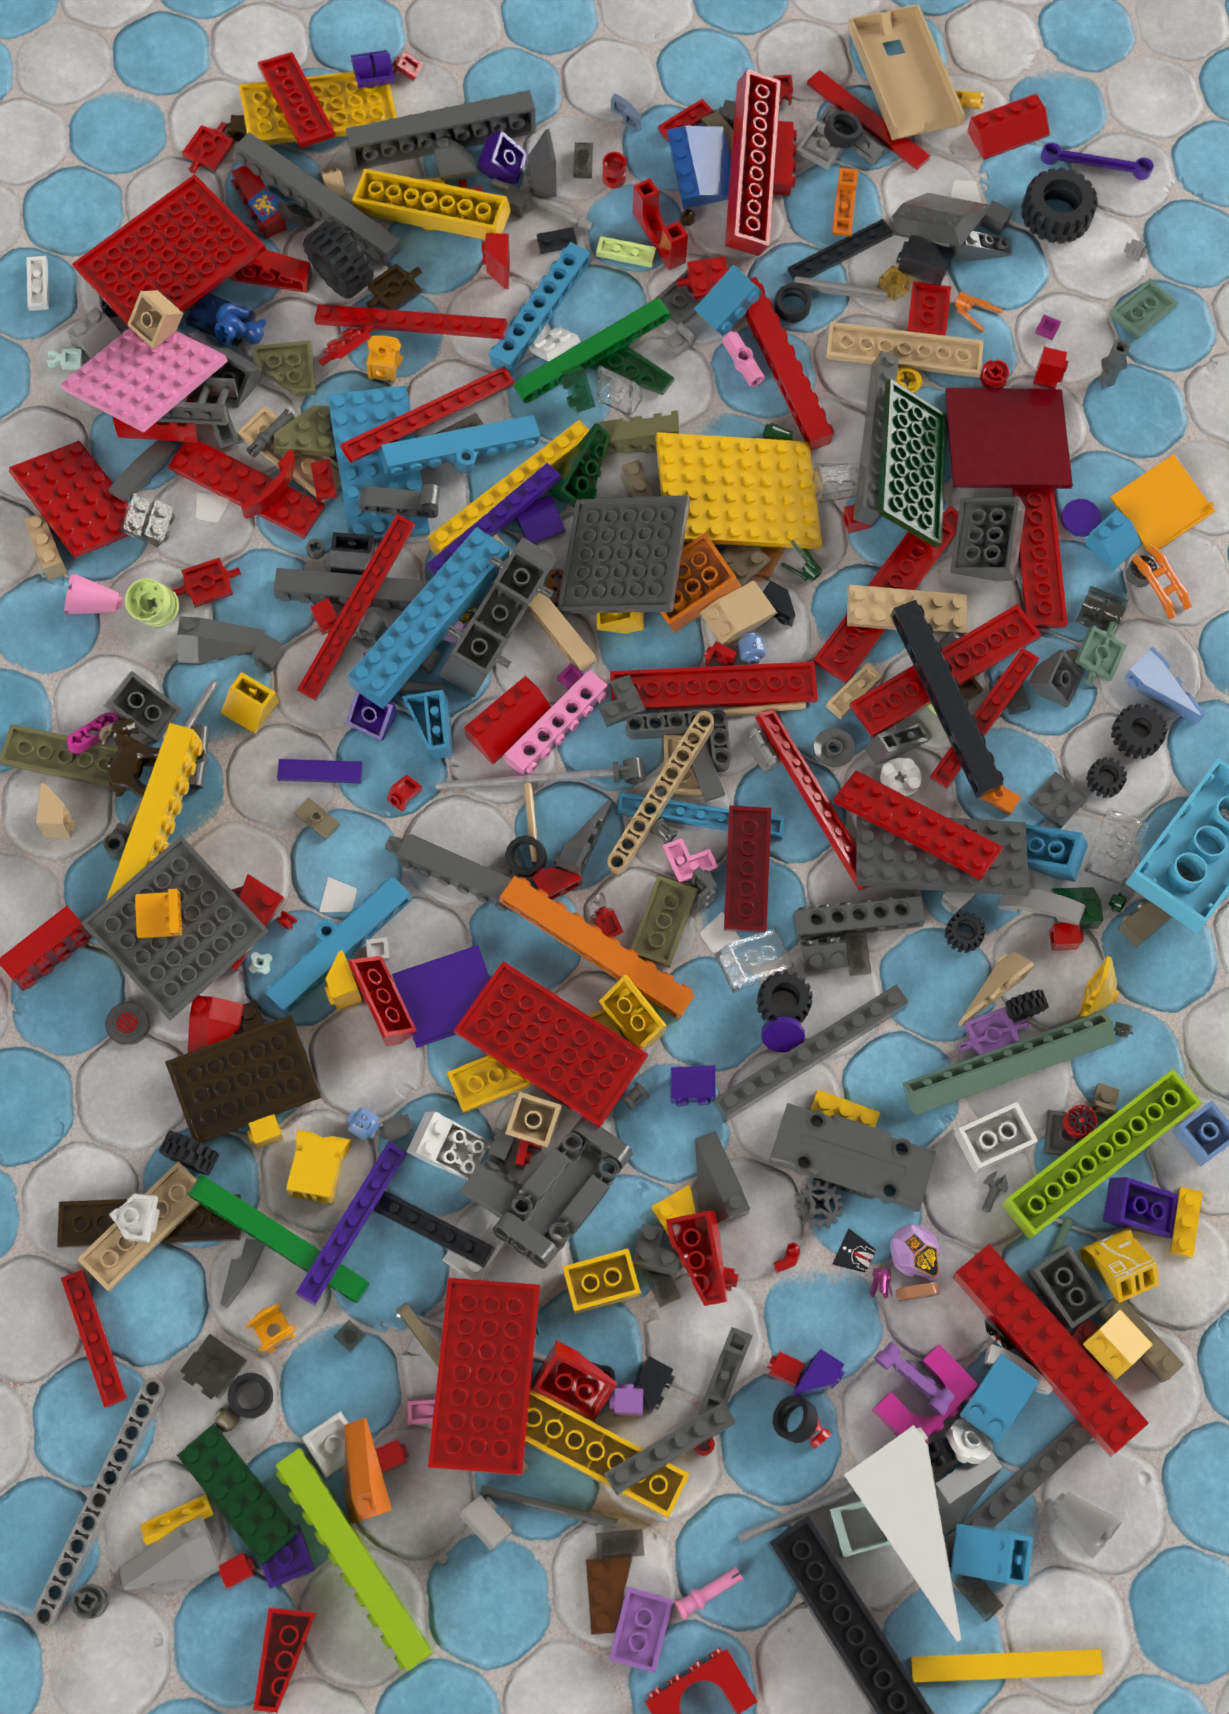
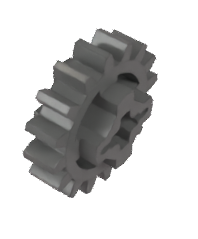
[794,1181,844,1231]

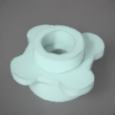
[249,952,272,974]

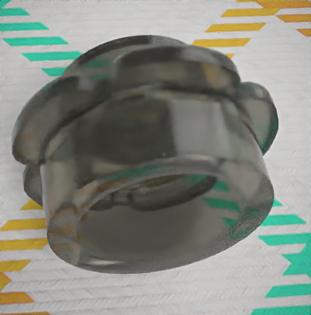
[1114,1022,1133,1038]

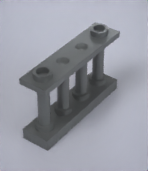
[158,378,238,425]

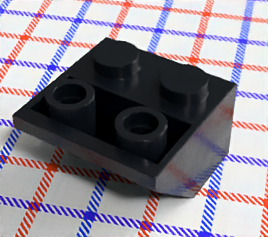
[330,532,376,575]

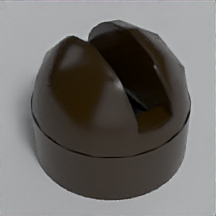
[680,209,696,226]

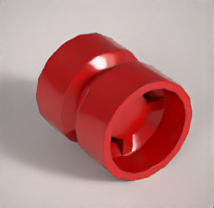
[602,152,627,189]

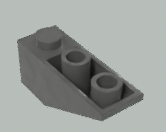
[950,231,1011,261]

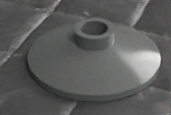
[813,728,855,767]

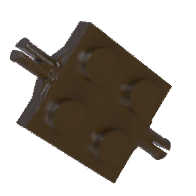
[366,263,422,310]

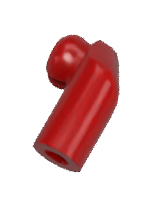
[773,1242,800,1273]

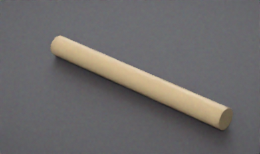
[723,702,806,717]
[524,783,539,864]

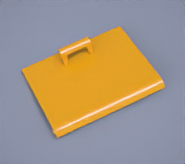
[1109,454,1215,553]

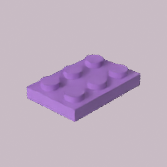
[609,1587,673,1673]

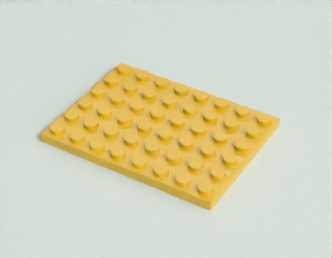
[655,432,822,549]

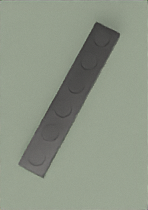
[604,1402,736,1495]

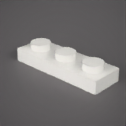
[27,256,49,311]

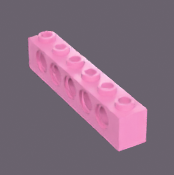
[505,670,608,775]

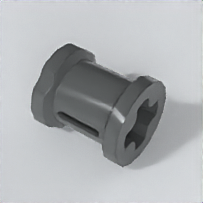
[650,818,678,845]
[621,1082,650,1111]

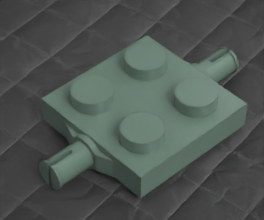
[1075,621,1127,686]

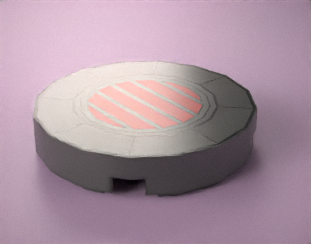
[105,1002,150,1045]

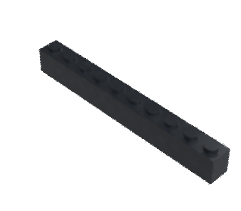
[890,600,1004,799]

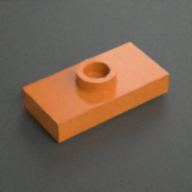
[980,786,1021,816]

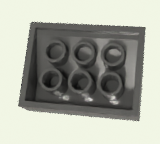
[892,193,991,247]
[950,497,1025,581]

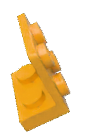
[135,889,182,939]

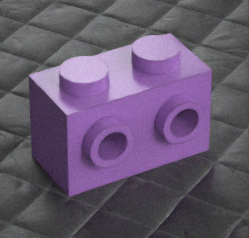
[609,1384,643,1417]

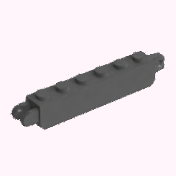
[385,834,513,912]

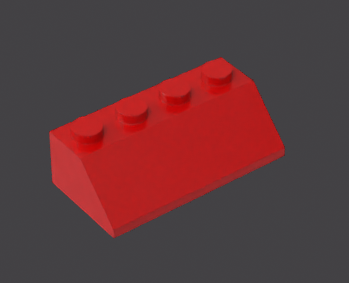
[967,93,1050,160]
[464,675,551,765]
[348,956,417,1046]

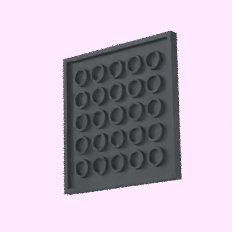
[557,495,690,614]
[81,835,270,1021]

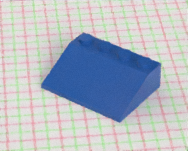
[667,126,731,209]

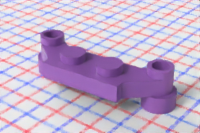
[874,1342,955,1417]

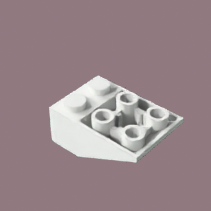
[407,1112,489,1180]

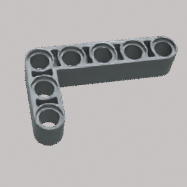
[625,709,731,772]

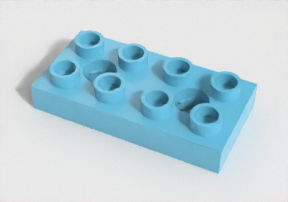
[1125,758,1229,934]

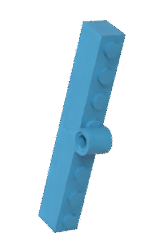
[379,415,540,475]
[266,877,412,1016]

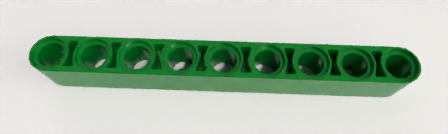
[513,298,671,403]
[187,1175,370,1304]

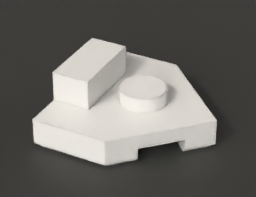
[109,1194,160,1242]

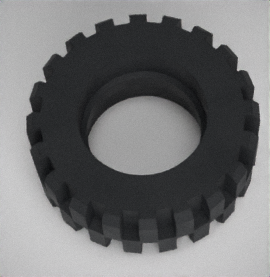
[1021,167,1098,244]
[303,221,374,299]

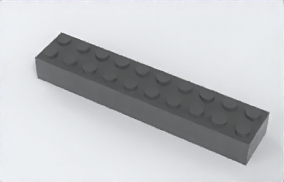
[346,90,536,171]

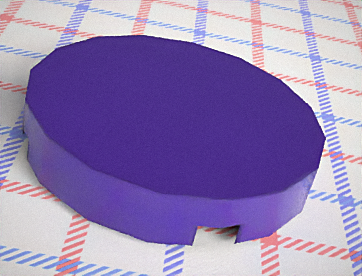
[1061,499,1102,537]
[761,1017,805,1053]

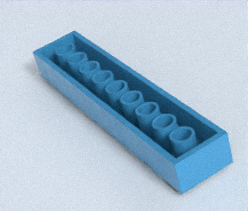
[347,527,510,709]

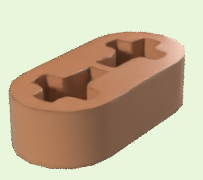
[896,1282,940,1301]

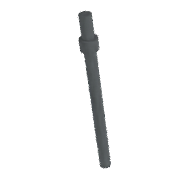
[480,1485,618,1529]

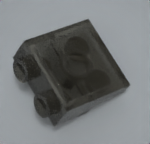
[120,494,175,547]
[180,1334,247,1400]

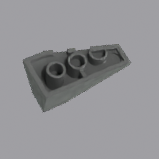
[177,616,265,665]
[554,800,612,877]
[934,1450,1003,1536]

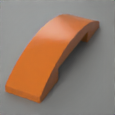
[832,168,858,237]

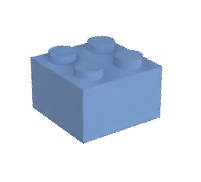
[1172,1101,1229,1167]

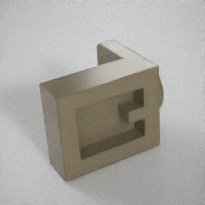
[1090,1083,1120,1117]

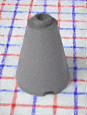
[1054,1492,1121,1558]

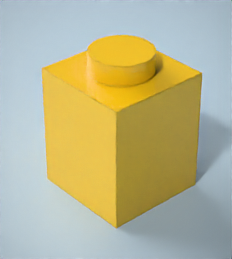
[247,1114,283,1148]

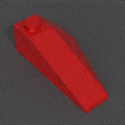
[188,996,244,1053]
[666,1211,727,1306]

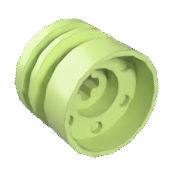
[125,578,179,628]

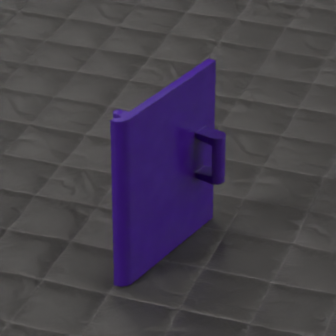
[392,945,490,1048]

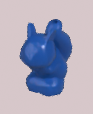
[215,303,266,346]

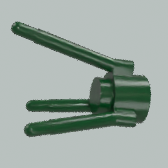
[781,540,823,582]

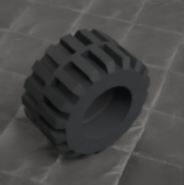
[756,970,813,1023]

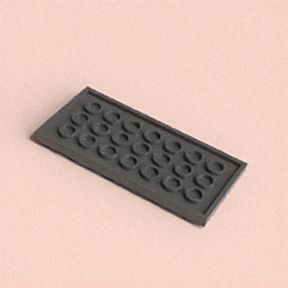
[856,815,1029,896]

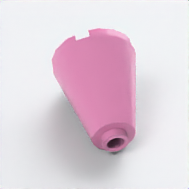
[64,573,123,614]

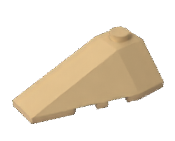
[958,951,1034,1027]

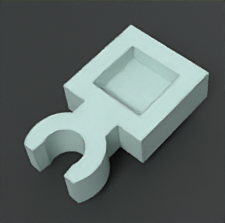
[47,348,83,370]

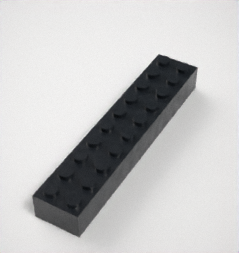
[767,1516,934,1714]

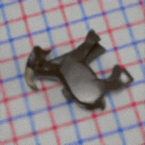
[99,719,160,798]

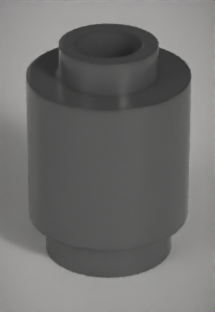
[379,1114,414,1142]

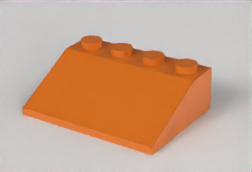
[660,533,742,633]

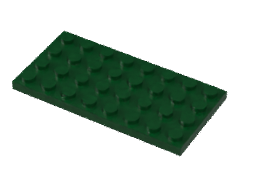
[878,379,947,548]

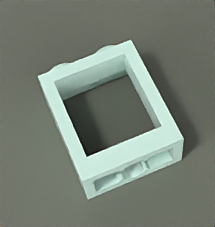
[828,1501,891,1558]

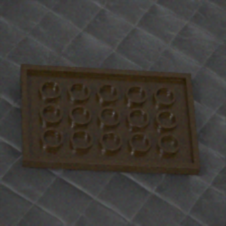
[165,1015,322,1143]

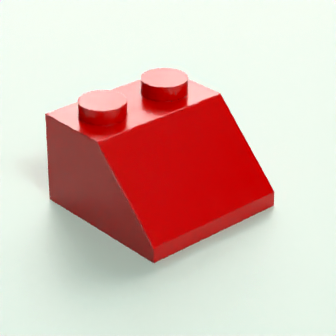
[482,233,510,289]

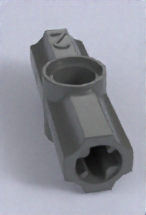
[1099,339,1130,387]
[188,724,210,790]

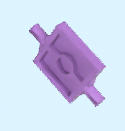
[957,1007,1028,1056]

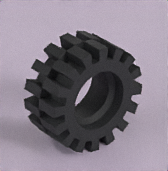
[1086,757,1127,798]
[945,911,986,953]
[1006,989,1049,1020]

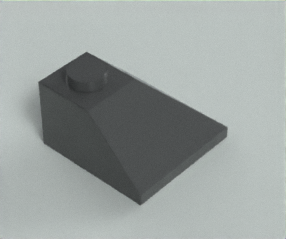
[432,138,478,180]
[1028,650,1083,707]

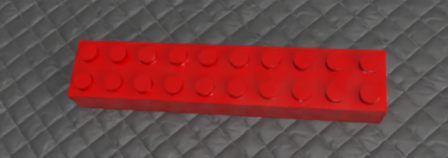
[725,69,780,257]
[953,1244,1149,1457]

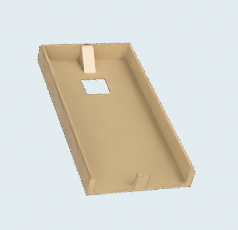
[848,4,965,140]

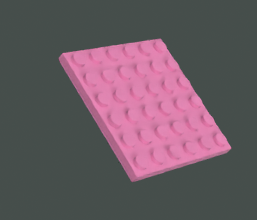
[61,328,228,432]

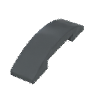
[698,1327,753,1415]

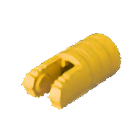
[955,90,984,109]

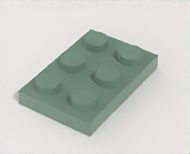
[1109,278,1178,340]

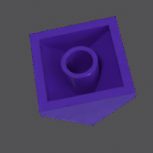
[345,691,397,741]

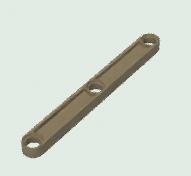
[396,1302,530,1476]

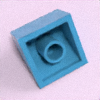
[1085,509,1142,570]

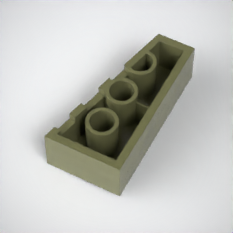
[598,410,679,454]

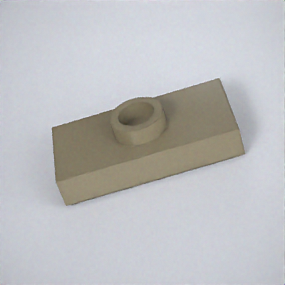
[294,797,340,840]

